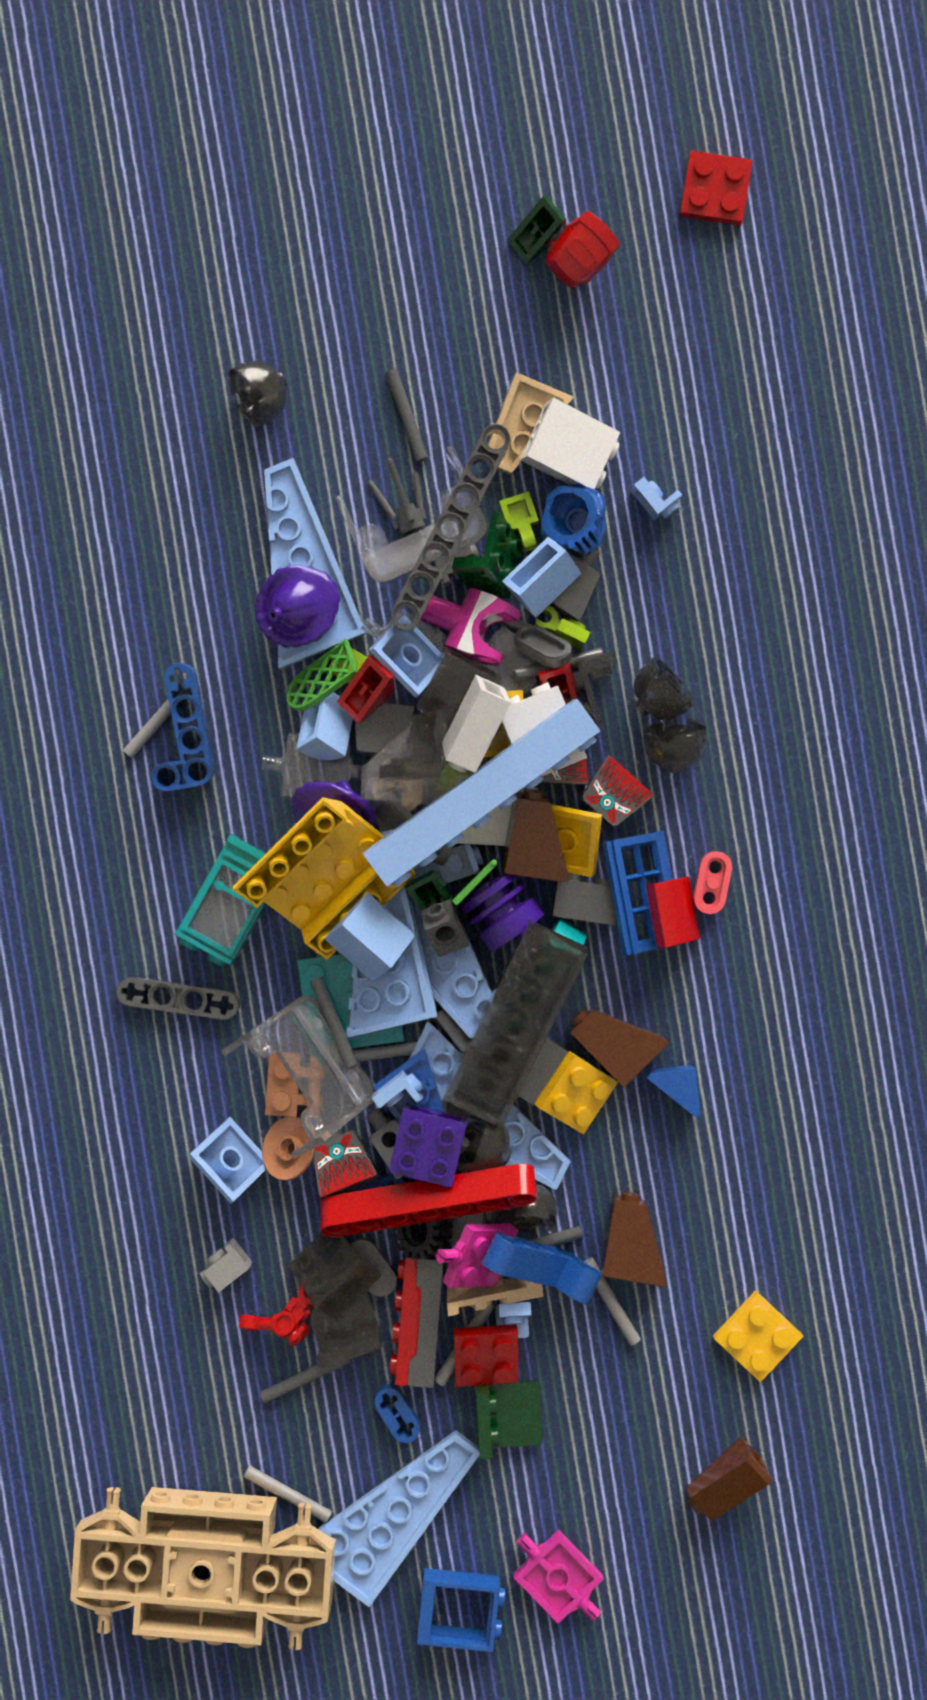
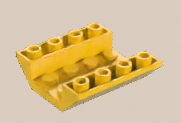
[233,797,416,960]

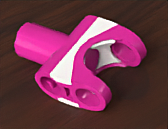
[421,588,521,665]

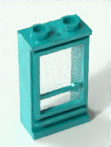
[175,834,267,967]

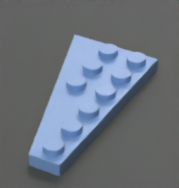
[264,458,367,670]
[346,829,437,1038]
[409,862,509,1055]
[386,1021,570,1190]
[318,1430,480,1607]

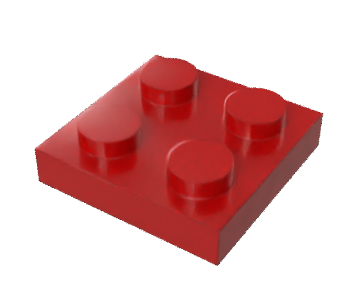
[679,150,752,226]
[453,1324,518,1387]

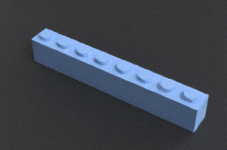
[363,699,600,887]

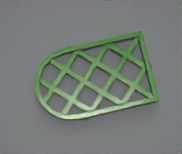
[286,639,358,711]

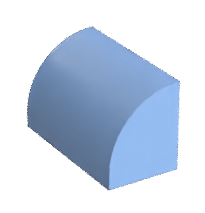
[502,537,582,618]
[296,688,353,760]

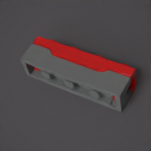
[390,1256,443,1388]

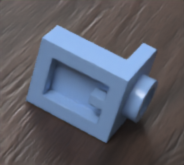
[631,477,682,520]
[437,844,484,883]
[372,1070,424,1108]
[495,1302,531,1338]

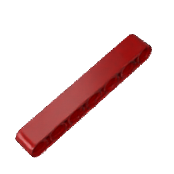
[320,1164,537,1237]

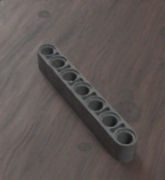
[391,424,510,632]

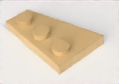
[482,372,574,475]
[447,1276,544,1316]

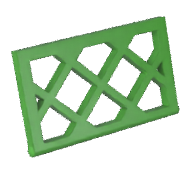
[452,858,498,905]

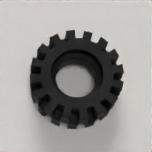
[392,1219,453,1259]

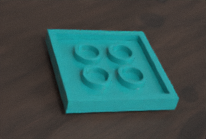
[298,954,404,1054]

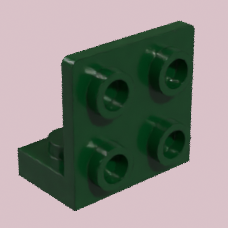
[452,512,523,598]
[476,1380,543,1459]

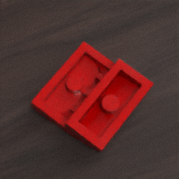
[646,876,700,948]

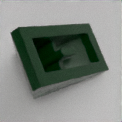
[507,195,566,264]
[404,870,462,916]

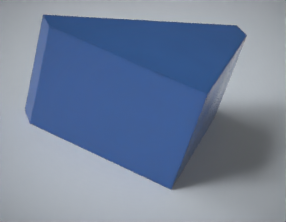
[644,1065,701,1118]

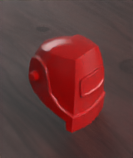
[545,211,620,289]

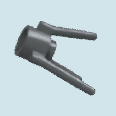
[368,458,427,535]

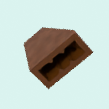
[501,788,569,883]
[569,1008,669,1087]
[600,1192,666,1287]
[686,1436,773,1522]

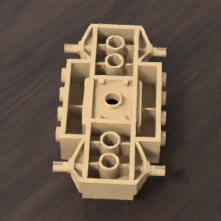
[70,1487,336,1650]

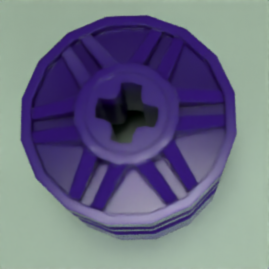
[460,874,544,952]

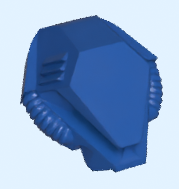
[541,484,607,555]

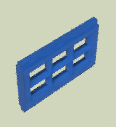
[602,831,673,956]

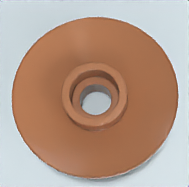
[262,1116,315,1180]

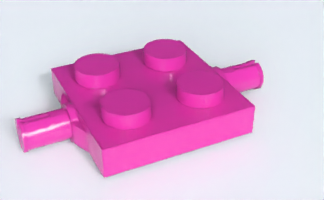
[436,1223,518,1289]
[513,1529,604,1624]

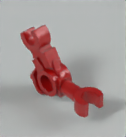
[238,1281,325,1346]

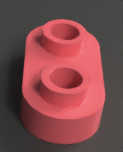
[693,851,732,914]

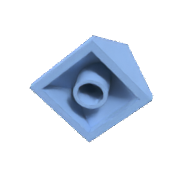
[369,615,449,698]
[324,892,416,981]
[188,1117,266,1204]

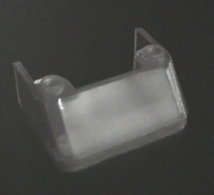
[335,445,487,583]
[221,996,375,1158]

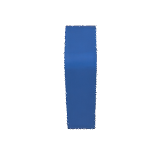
[151,663,215,791]
[482,1233,602,1304]

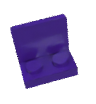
[389,1103,467,1187]

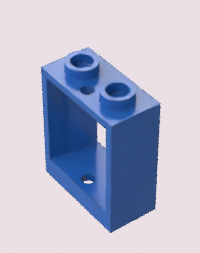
[417,1568,505,1652]

